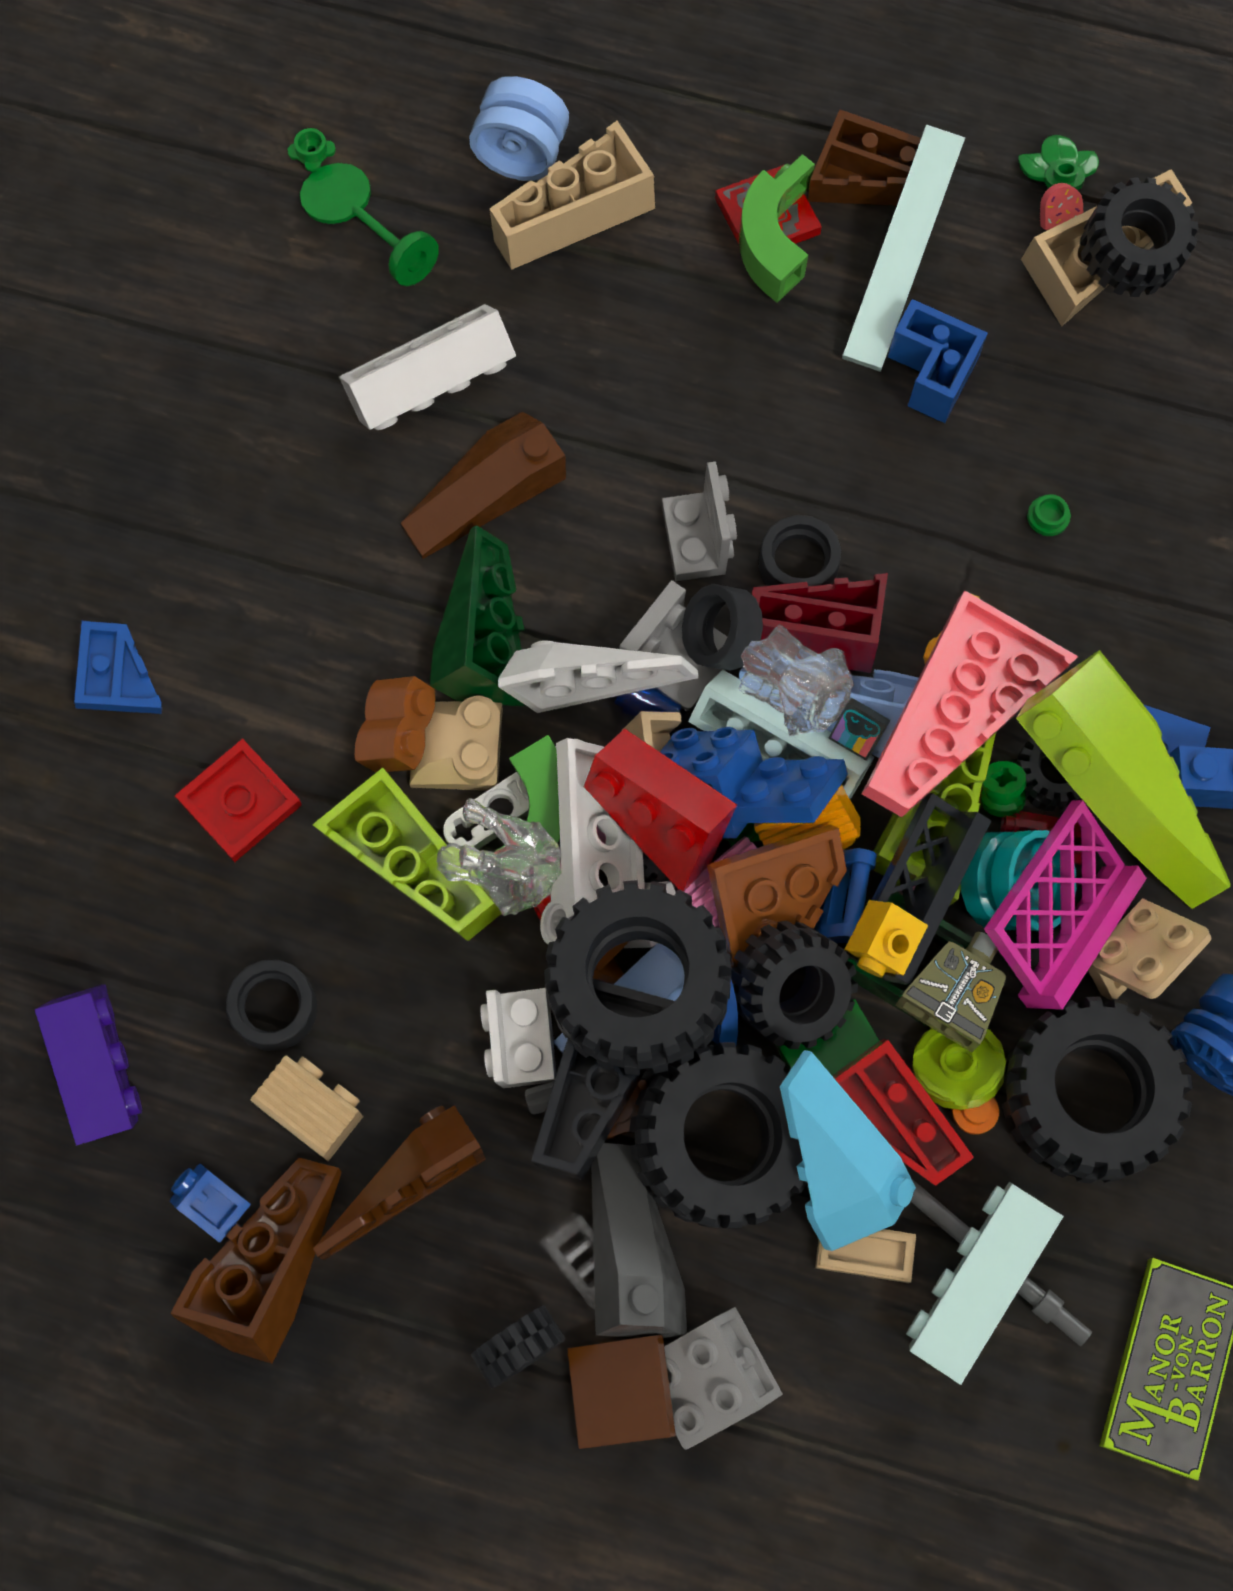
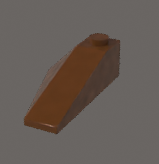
[401,412,566,559]
[170,1158,342,1364]

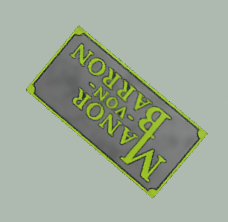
[1099,1258,1233,1481]

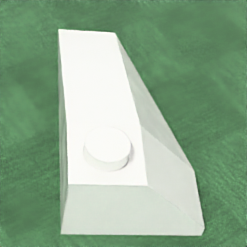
[498,641,698,713]

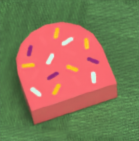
[1040,183,1083,230]

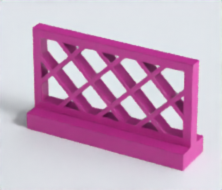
[984,800,1147,1010]

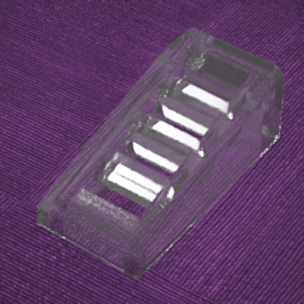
[539,1213,595,1312]

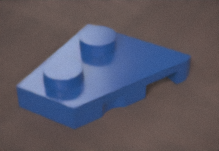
[74,621,162,714]

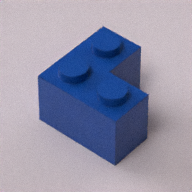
[888,299,988,423]

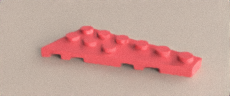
[862,591,1078,817]

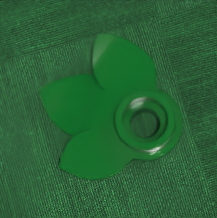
[1018,135,1099,191]

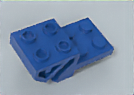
[660,727,848,838]

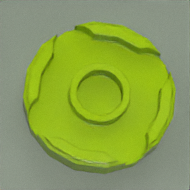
[913,1028,1006,1110]

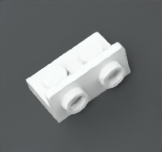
[481,988,557,1088]

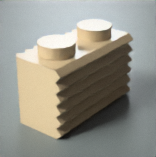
[250,1055,363,1161]

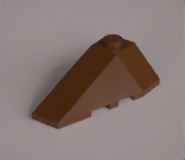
[313,1105,486,1260]

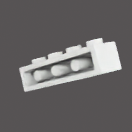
[339,304,516,430]

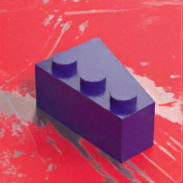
[35,984,142,1146]

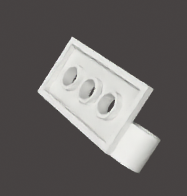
[540,738,645,944]

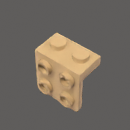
[1088,898,1211,1000]

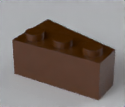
[808,109,921,206]

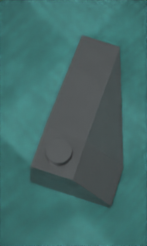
[591,1143,687,1339]

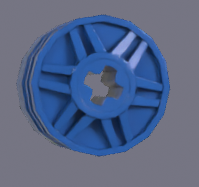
[1170,973,1233,1096]

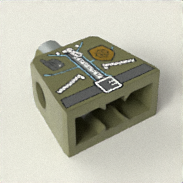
[895,932,1006,1053]

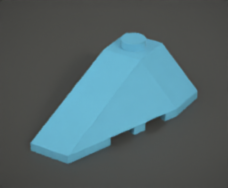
[780,1050,916,1251]

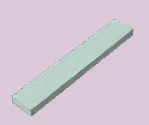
[842,125,965,372]

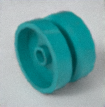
[961,830,1077,931]

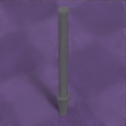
[910,1178,1092,1346]

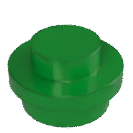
[1027,494,1071,536]

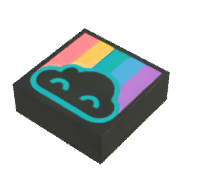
[828,698,890,761]

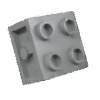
[661,461,737,581]
[620,580,727,711]
[664,1307,783,1449]

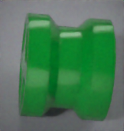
[981,761,1026,817]

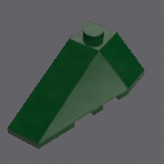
[430,525,525,706]

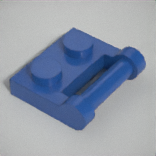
[814,848,877,944]

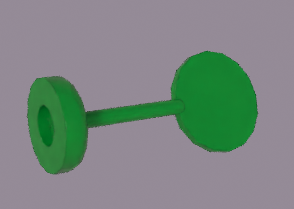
[300,163,439,287]

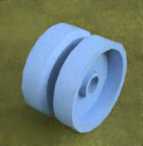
[469,76,569,181]

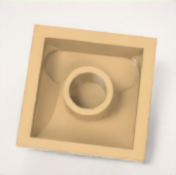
[409,696,503,791]

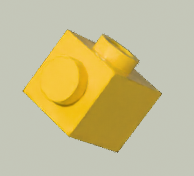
[844,900,928,978]

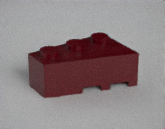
[752,573,888,673]

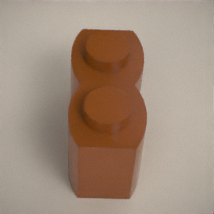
[355,676,435,772]

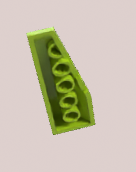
[1016,650,1231,909]

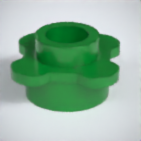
[288,128,336,172]

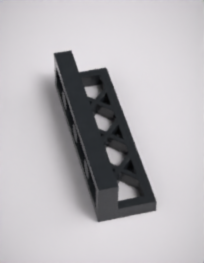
[846,793,991,985]

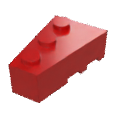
[583,729,737,891]
[832,1038,974,1186]

